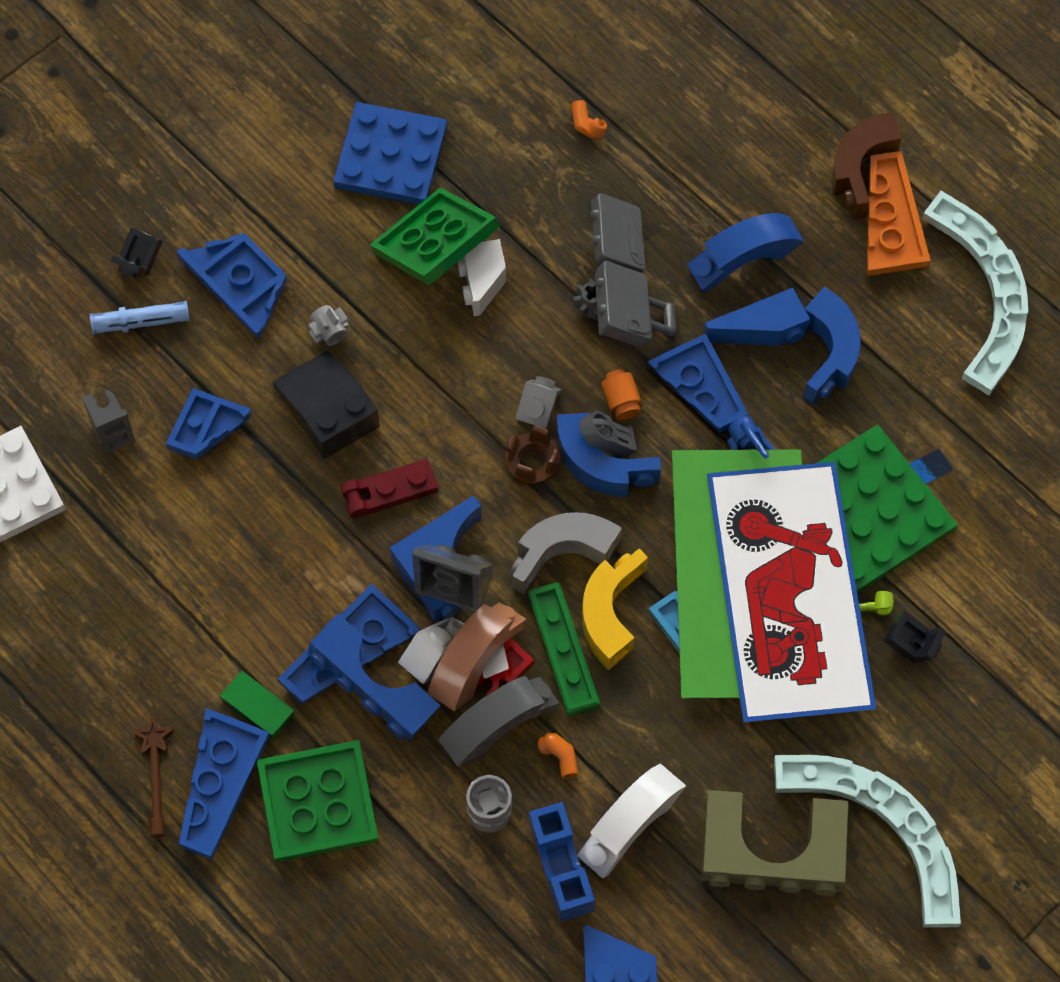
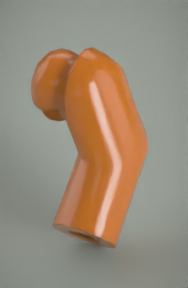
[537,733,578,779]

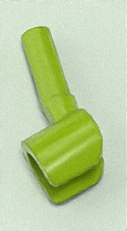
[859,591,894,616]

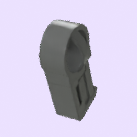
[580,410,637,457]

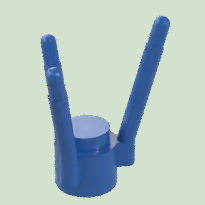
[727,416,776,459]

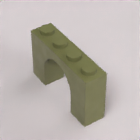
[701,790,848,896]

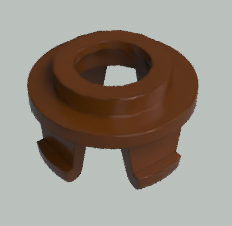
[505,426,560,484]

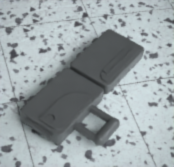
[590,193,677,348]

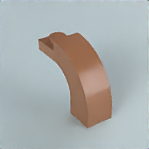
[427,602,526,711]

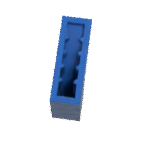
[390,496,482,622]

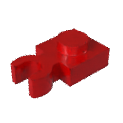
[477,637,536,695]

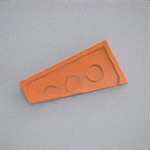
[867,151,931,276]

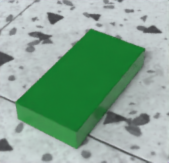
[220,670,295,739]

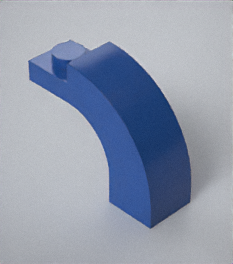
[687,213,805,292]
[803,286,861,405]
[556,413,661,497]

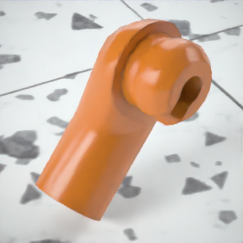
[571,100,607,139]

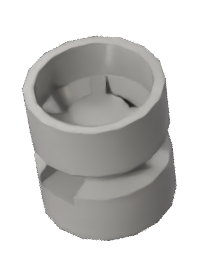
[466,775,512,833]

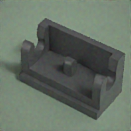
[82,390,136,455]

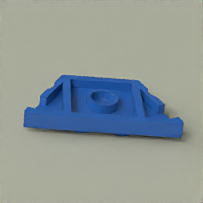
[177,233,287,339]
[583,926,657,982]

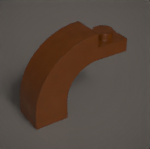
[831,112,902,220]

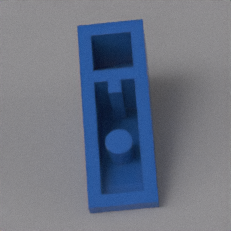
[704,288,810,346]

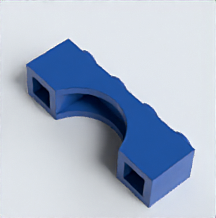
[308,613,440,742]

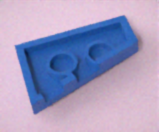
[647,333,749,433]

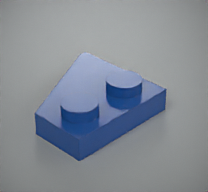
[166,388,252,460]

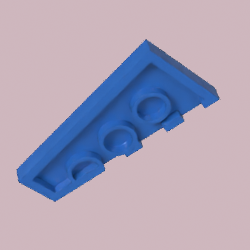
[277,583,421,705]

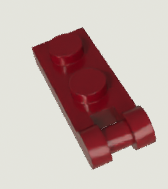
[340,458,439,518]

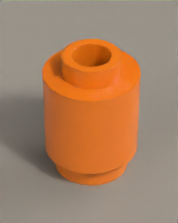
[601,369,642,421]

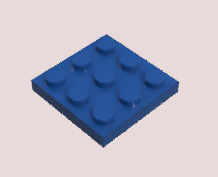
[333,102,448,205]

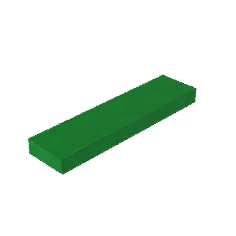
[527,582,600,717]

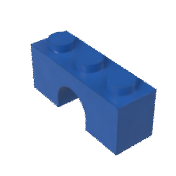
[528,802,595,922]

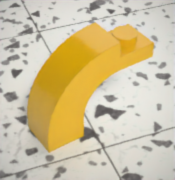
[582,548,648,670]

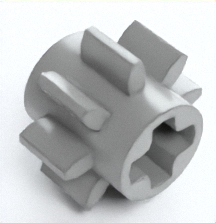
[308,305,349,346]

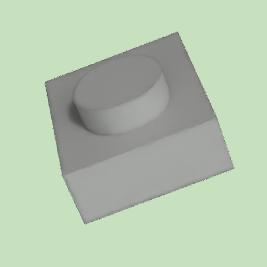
[515,376,562,429]

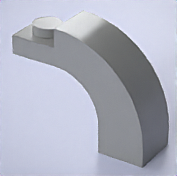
[510,512,622,595]

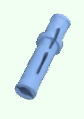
[90,301,190,335]

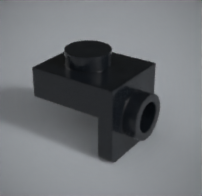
[111,227,163,278]
[883,611,945,663]

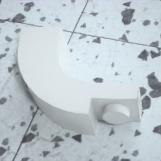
[577,763,686,878]

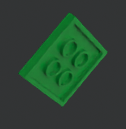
[370,187,500,286]
[257,740,379,863]

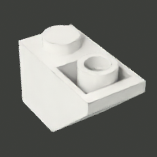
[457,239,506,316]
[398,617,464,684]

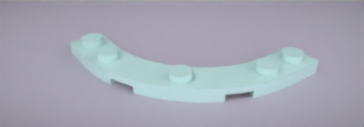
[922,191,1028,396]
[774,755,961,928]

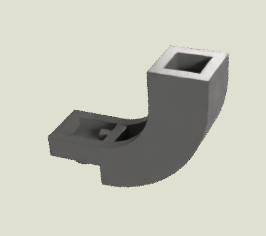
[438,676,560,767]

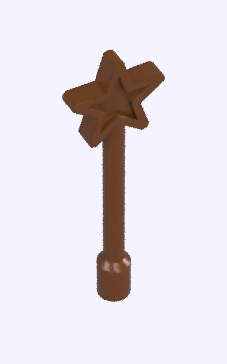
[134,716,173,838]

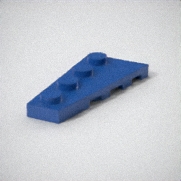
[179,708,270,860]

